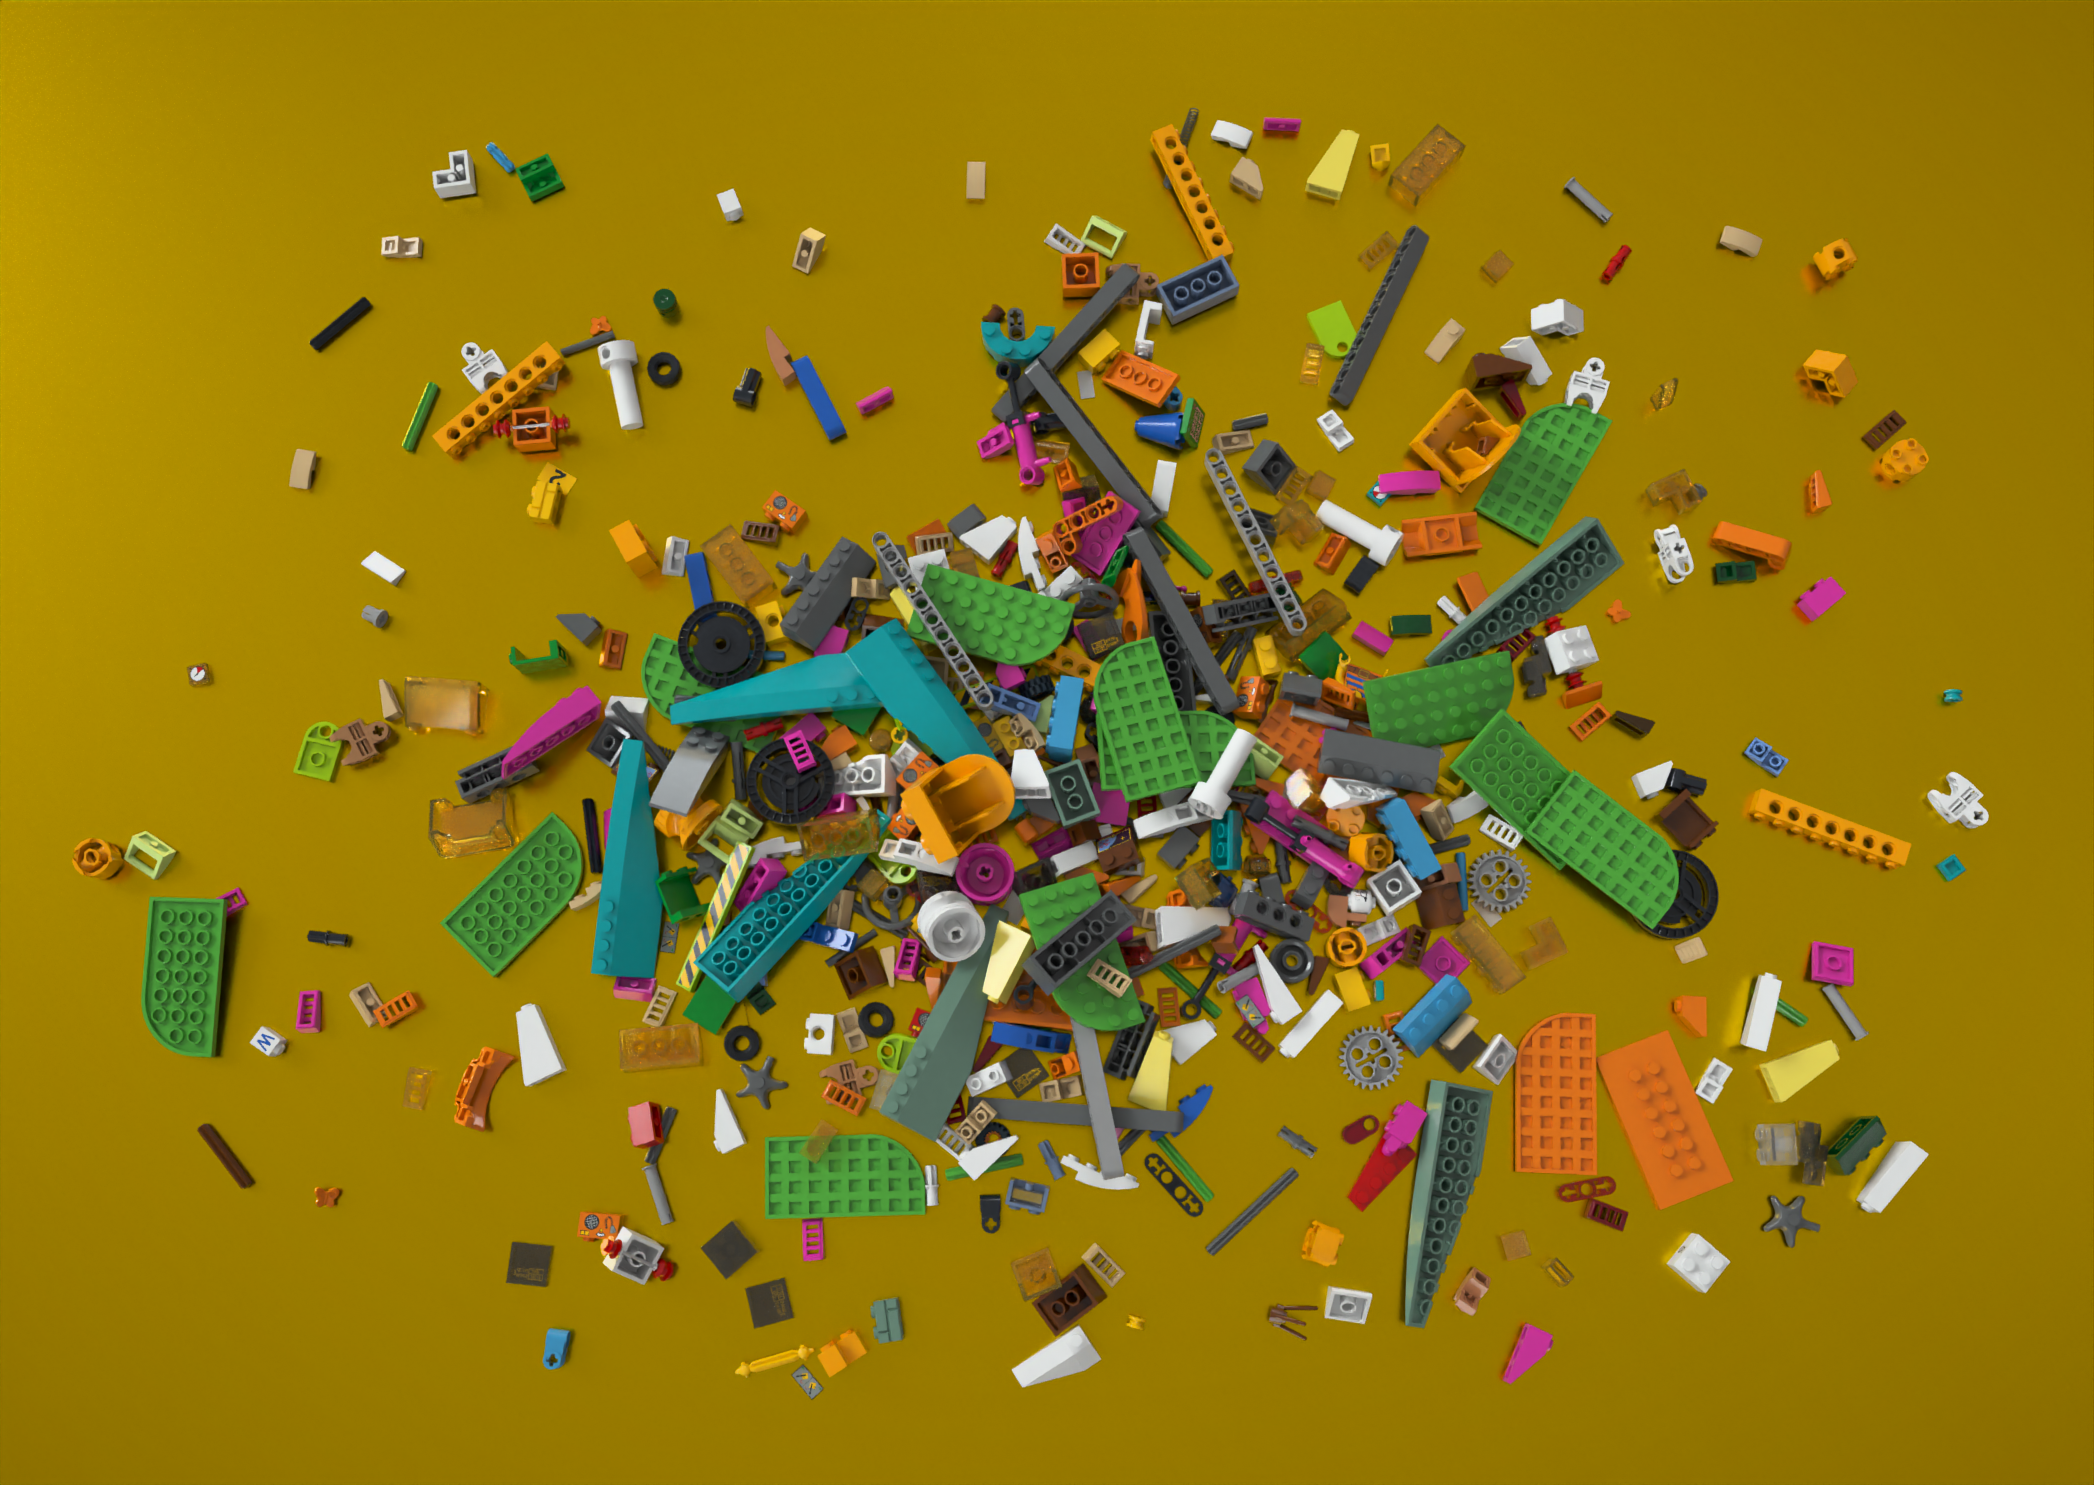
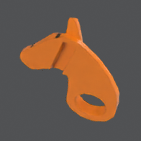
[1112,559,1149,644]

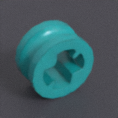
[1944,689,1963,702]

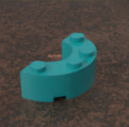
[981,322,1055,367]

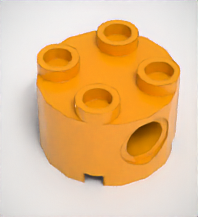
[1813,238,1858,281]
[1881,438,1929,482]
[1326,804,1368,837]
[1349,832,1394,873]
[72,838,123,880]
[1325,927,1367,968]
[1302,1220,1344,1267]

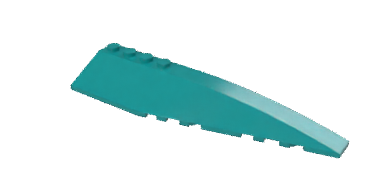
[845,618,1027,821]
[670,653,884,725]
[591,739,663,978]
[693,810,892,1003]

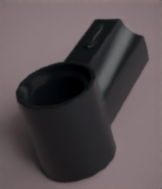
[733,368,762,407]
[1032,412,1067,435]
[1665,768,1707,796]

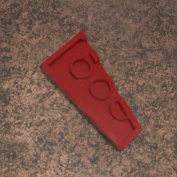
[1347,1131,1418,1212]

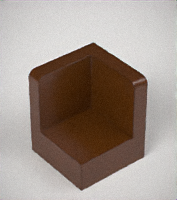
[1067,820,1102,847]

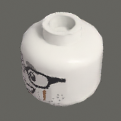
[1347,889,1376,915]

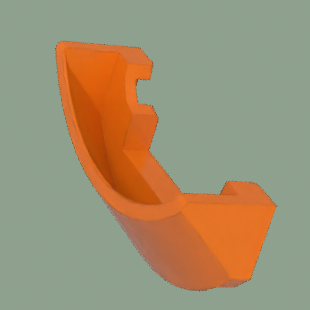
[1166,887,1208,969]
[454,1046,514,1132]

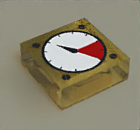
[187,663,211,686]

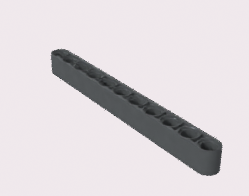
[1330,225,1429,406]
[991,263,1140,424]
[1024,357,1162,528]
[1122,527,1240,716]
[967,1096,1184,1133]

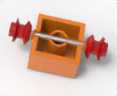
[493,406,570,453]

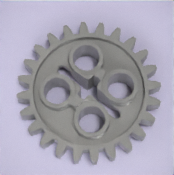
[1467,849,1532,913]
[1339,1025,1404,1090]

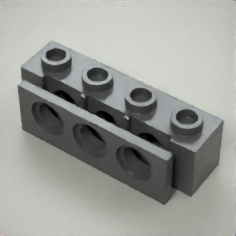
[1202,591,1279,633]
[455,746,540,804]
[1233,890,1315,942]
[1103,1000,1160,1081]

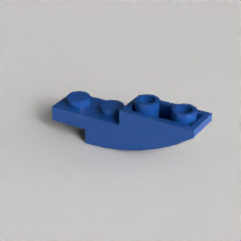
[799,922,859,953]
[990,1021,1072,1054]
[1148,1084,1213,1142]

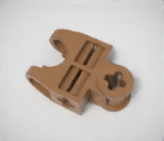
[1105,263,1159,305]
[329,718,392,766]
[819,1059,881,1105]

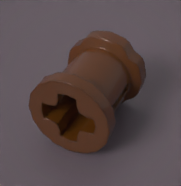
[982,304,1006,323]
[1180,590,1200,607]

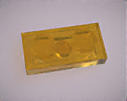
[799,1119,839,1164]

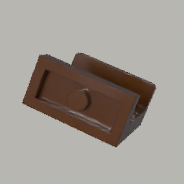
[1654,789,1719,851]

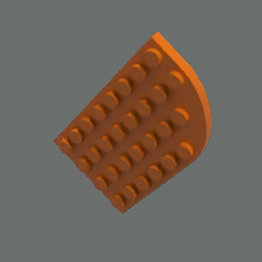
[1254,699,1399,828]
[1515,1013,1597,1175]

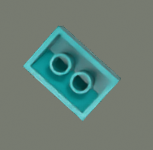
[1211,810,1243,871]

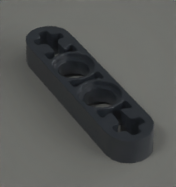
[1144,1153,1203,1217]

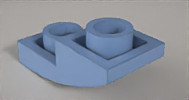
[1745,737,1789,777]

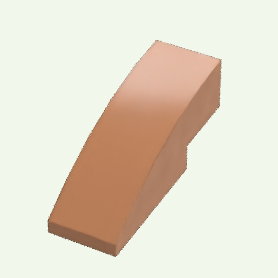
[766,325,797,386]

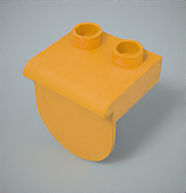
[1409,387,1521,493]
[900,754,1015,864]

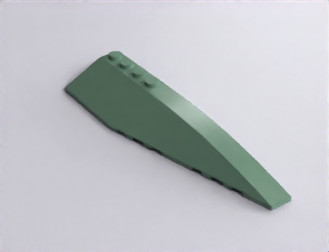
[1424,516,1624,667]
[879,904,1009,1142]
[1405,1079,1493,1328]

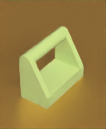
[1080,215,1128,259]
[697,815,750,864]
[124,831,176,880]

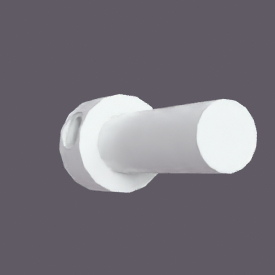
[597,340,643,430]
[1315,500,1404,566]
[1188,729,1257,819]

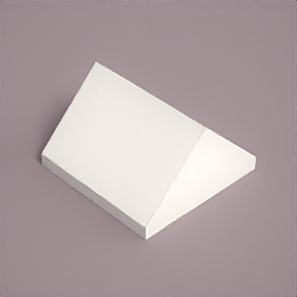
[605,696,649,732]
[1472,1034,1517,1085]
[1325,1286,1372,1324]

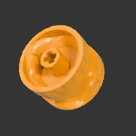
[654,797,723,851]

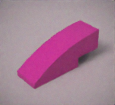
[1378,471,1441,495]

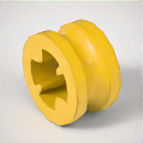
[891,727,909,744]
[1127,1315,1146,1330]

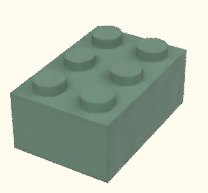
[1044,758,1101,830]

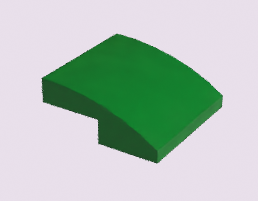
[515,153,565,202]
[1100,545,1130,594]
[1298,631,1348,681]

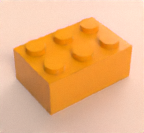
[609,520,658,578]

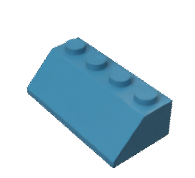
[1392,974,1472,1058]

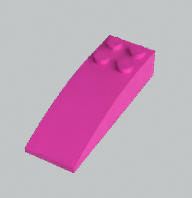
[501,685,601,780]

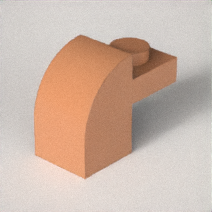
[1326,895,1367,929]
[1453,1267,1491,1316]

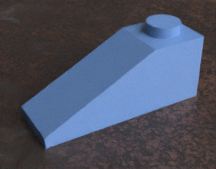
[980,683,1041,722]

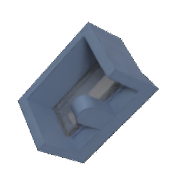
[1005,1177,1050,1215]

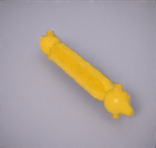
[735,1345,814,1378]

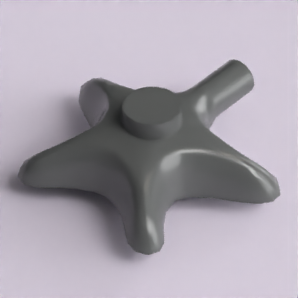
[775,553,817,596]
[686,838,727,886]
[736,1056,788,1109]
[1764,1195,1820,1248]

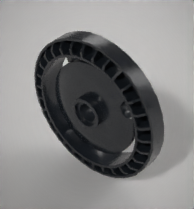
[678,601,766,688]
[746,738,836,826]
[1632,850,1719,939]

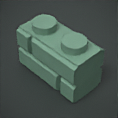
[870,1297,904,1343]

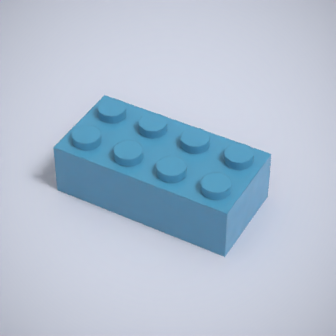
[1045,675,1084,763]
[1375,797,1442,880]

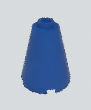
[1135,412,1185,450]

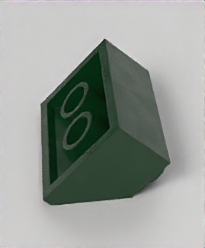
[1821,1116,1887,1176]

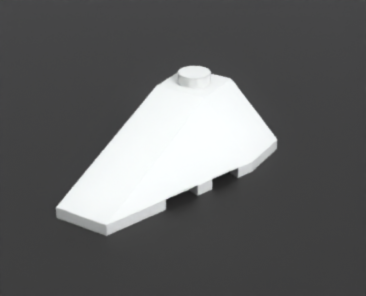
[818,754,896,797]
[1319,777,1398,810]
[1252,944,1302,1025]
[1012,1324,1101,1388]

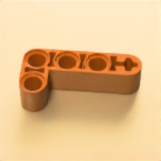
[1053,496,1123,555]
[1712,521,1792,570]
[1014,803,1061,847]

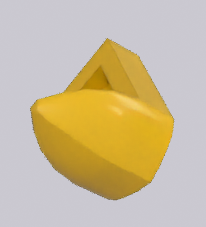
[1370,143,1390,171]
[1435,775,1465,799]

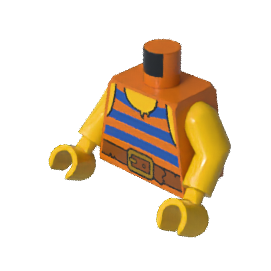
[1335,653,1396,710]

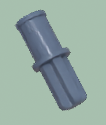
[1038,1140,1066,1180]

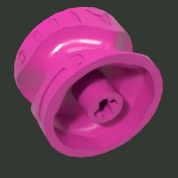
[955,843,1015,907]

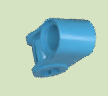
[543,1328,571,1370]

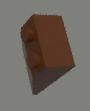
[1465,353,1532,391]
[1032,1263,1107,1337]

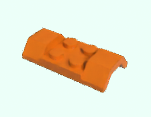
[1401,511,1482,557]

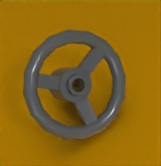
[1060,578,1119,619]
[861,873,922,930]

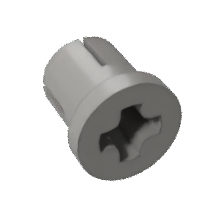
[362,605,388,628]

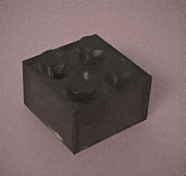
[701,1220,761,1279]

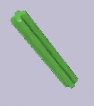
[402,382,438,451]
[1156,520,1213,577]
[1159,962,1222,1019]
[1156,1135,1214,1202]
[945,1153,1024,1181]

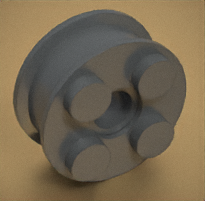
[1269,939,1314,984]

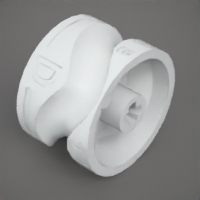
[917,891,985,962]

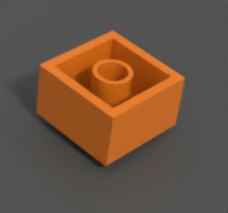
[1062,253,1100,298]

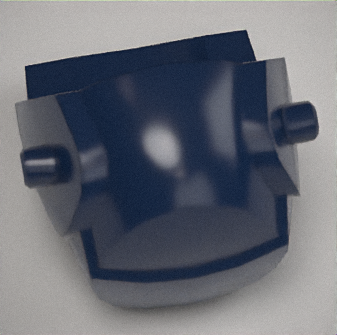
[1194,869,1238,908]

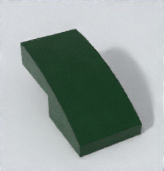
[1715,561,1757,583]
[1390,615,1432,636]
[746,982,776,1015]

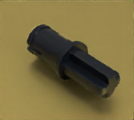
[307,930,349,946]

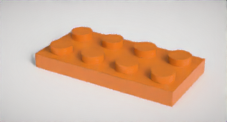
[1101,350,1181,408]

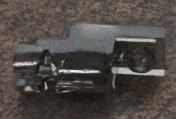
[1521,635,1552,698]
[1795,1120,1829,1186]

